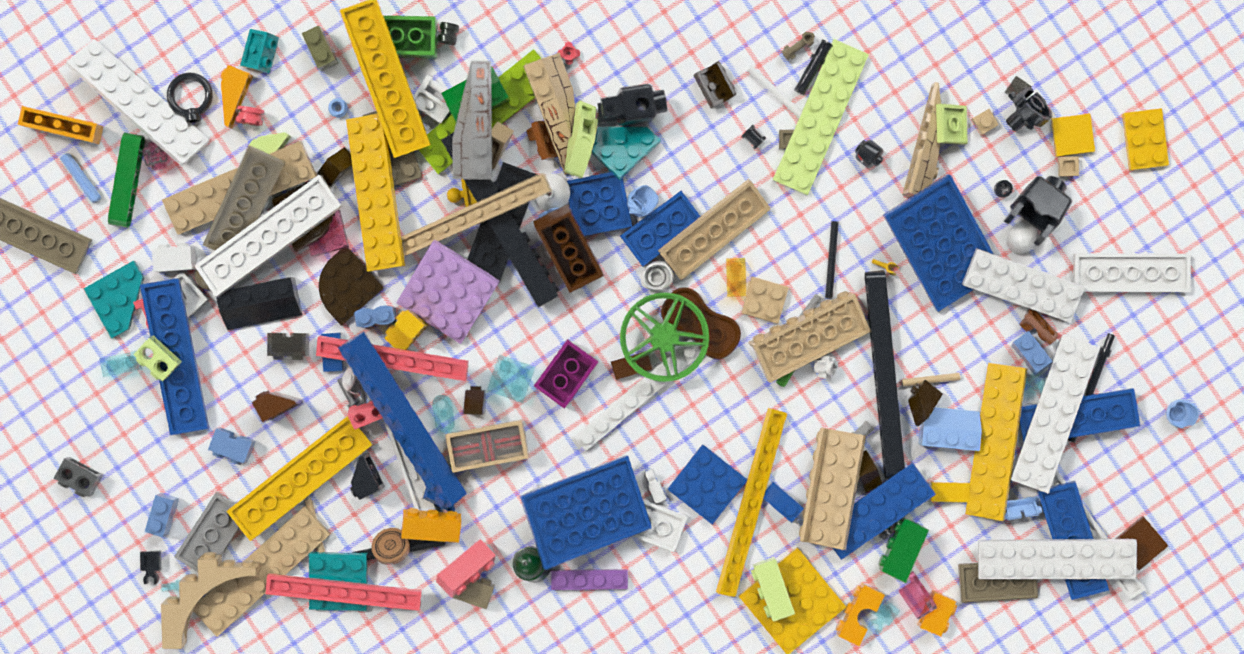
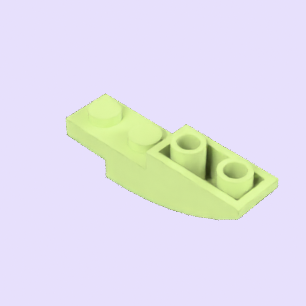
[564,100,598,178]

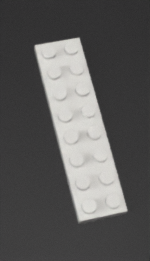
[66,39,209,166]
[195,175,343,297]
[1011,335,1100,493]
[978,539,1137,579]

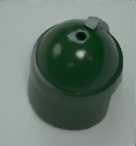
[513,546,552,583]

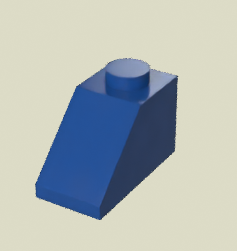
[763,482,804,523]

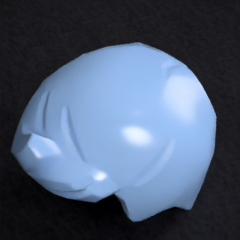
[627,185,659,217]

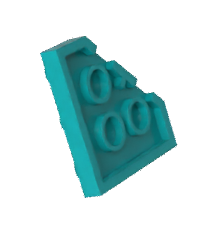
[591,127,661,180]
[83,261,145,339]

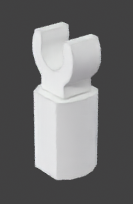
[645,469,666,504]

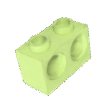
[133,336,182,381]

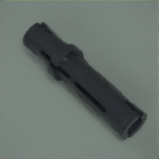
[794,39,833,96]

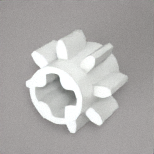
[814,355,838,379]

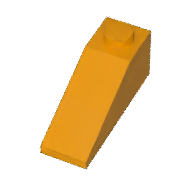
[220,65,253,129]

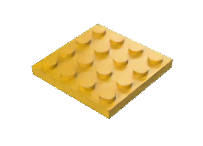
[738,547,846,654]

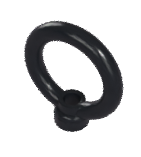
[167,72,213,123]

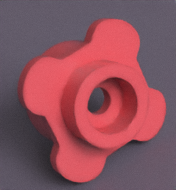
[557,42,580,65]

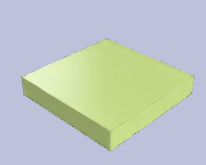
[936,104,968,145]

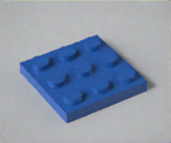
[567,172,632,236]
[667,444,748,525]

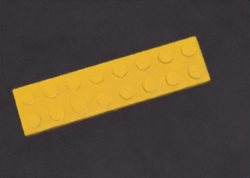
[339,0,431,158]
[346,114,405,272]
[965,363,1028,521]
[226,416,373,541]

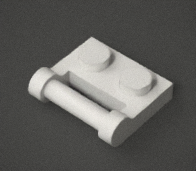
[413,74,450,124]

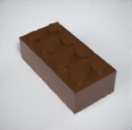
[533,204,604,293]

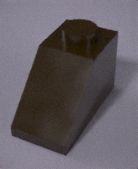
[908,379,943,427]
[463,386,486,415]

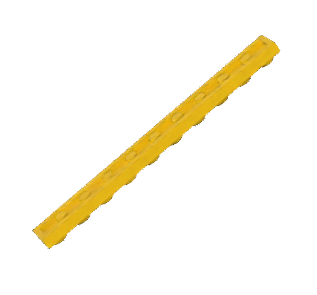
[716,408,787,597]

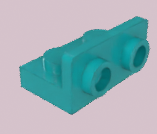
[240,29,279,74]

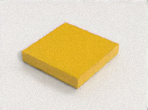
[1051,113,1095,157]

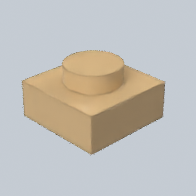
[971,109,999,135]
[1058,156,1079,177]

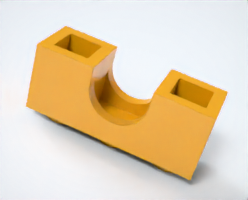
[836,582,885,646]

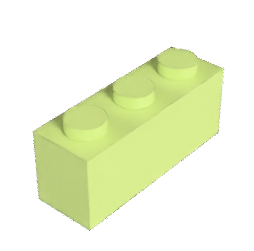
[751,557,795,622]

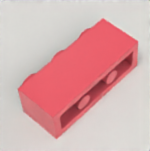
[436,539,496,598]

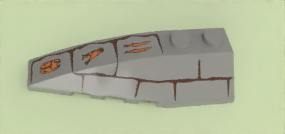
[452,61,492,179]

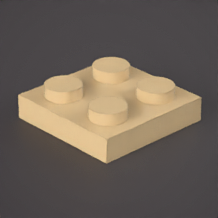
[741,276,789,324]

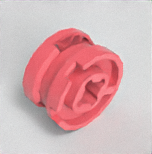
[236,106,265,126]

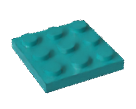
[309,552,367,611]

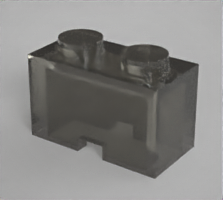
[267,333,309,360]

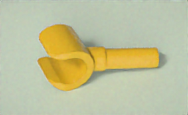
[871,259,899,276]

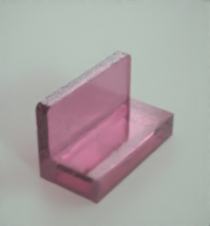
[899,571,937,619]

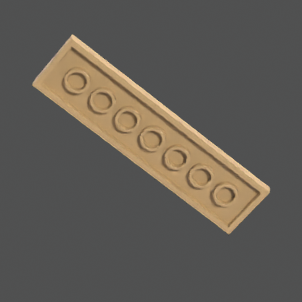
[162,140,317,235]
[194,506,331,637]

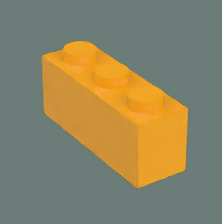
[401,508,461,543]

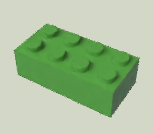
[383,15,438,59]

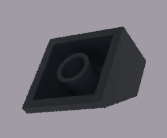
[350,452,385,500]

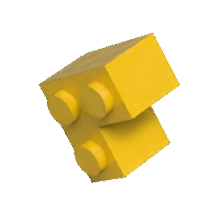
[384,310,429,350]

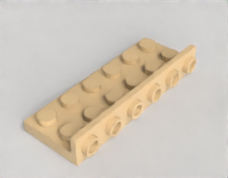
[748,291,871,383]
[799,427,866,550]

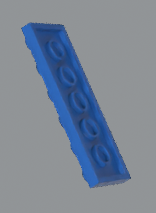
[1020,388,1141,443]
[833,462,936,560]
[1037,480,1109,600]

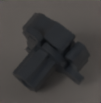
[1006,87,1053,132]

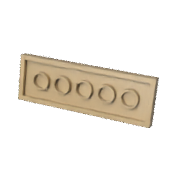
[658,179,771,280]

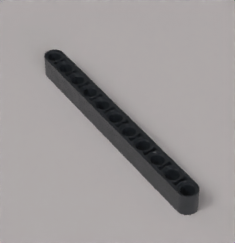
[864,270,905,480]

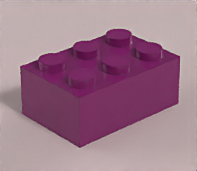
[534,339,599,409]

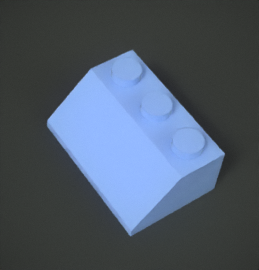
[918,407,982,451]

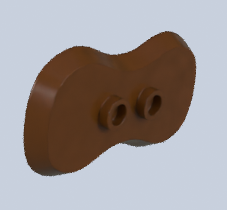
[661,287,741,359]

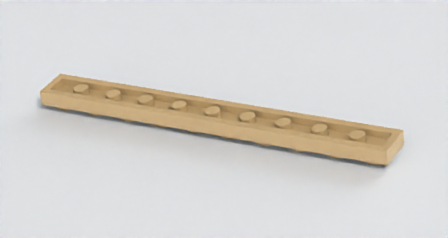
[401,173,552,257]

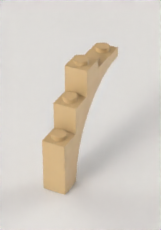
[161,552,260,649]

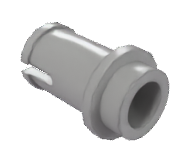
[852,421,874,437]

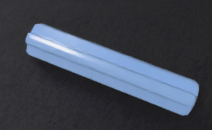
[60,153,101,203]

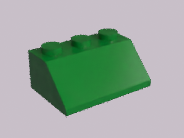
[441,66,510,123]
[878,517,929,583]

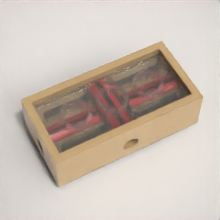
[445,419,530,473]

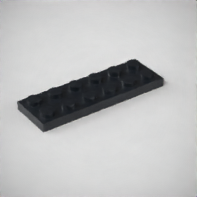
[467,162,538,283]

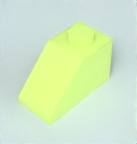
[249,132,292,154]

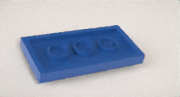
[620,190,701,267]

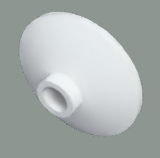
[535,173,570,211]

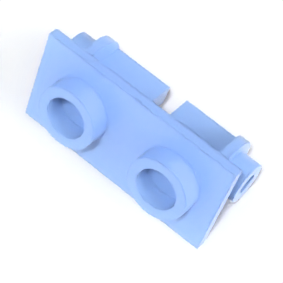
[1005,496,1042,521]

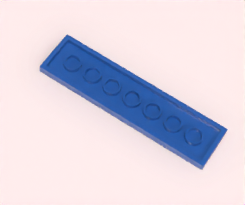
[140,278,210,435]

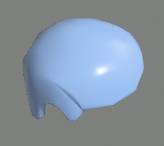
[1166,399,1199,428]

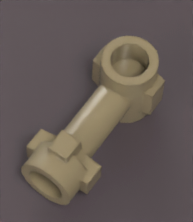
[781,32,815,61]

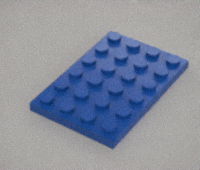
[883,174,993,312]
[519,455,652,570]

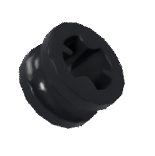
[994,180,1013,198]

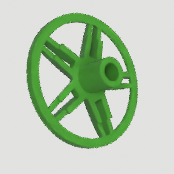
[620,293,709,382]

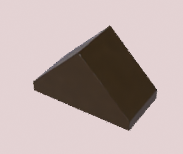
[317,147,352,187]
[859,450,882,492]

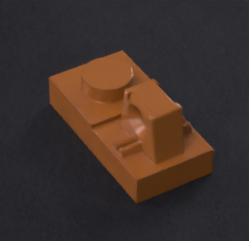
[526,120,557,160]
[1019,308,1058,345]

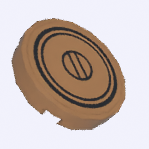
[371,528,410,565]

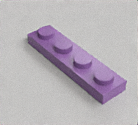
[551,569,628,590]

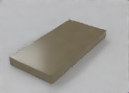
[958,562,1038,603]

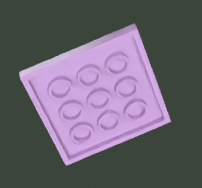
[396,240,500,344]

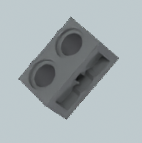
[53,457,103,497]

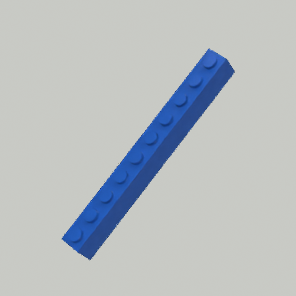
[338,332,467,510]

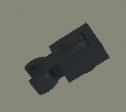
[140,550,161,584]

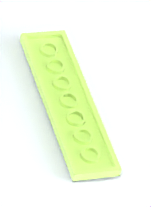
[772,39,869,195]

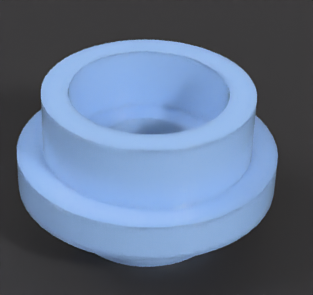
[328,98,348,118]

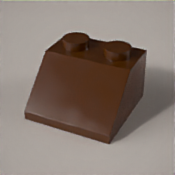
[251,390,303,423]

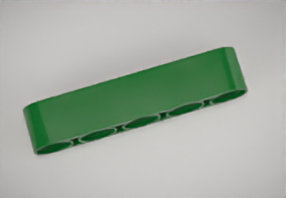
[108,133,145,228]

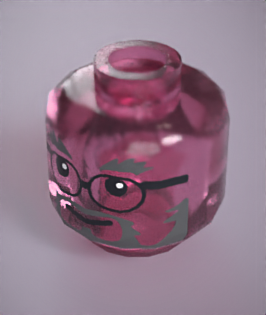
[143,142,170,171]

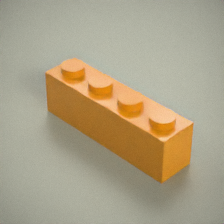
[17,106,104,144]

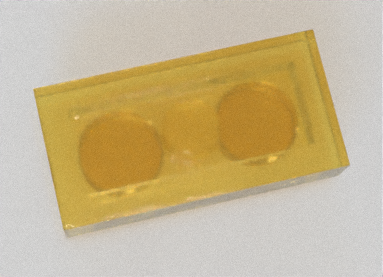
[726,258,746,297]

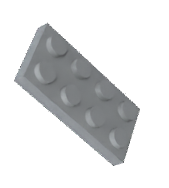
[174,492,239,572]

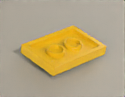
[1122,108,1169,171]

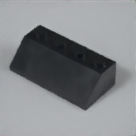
[216,277,303,330]

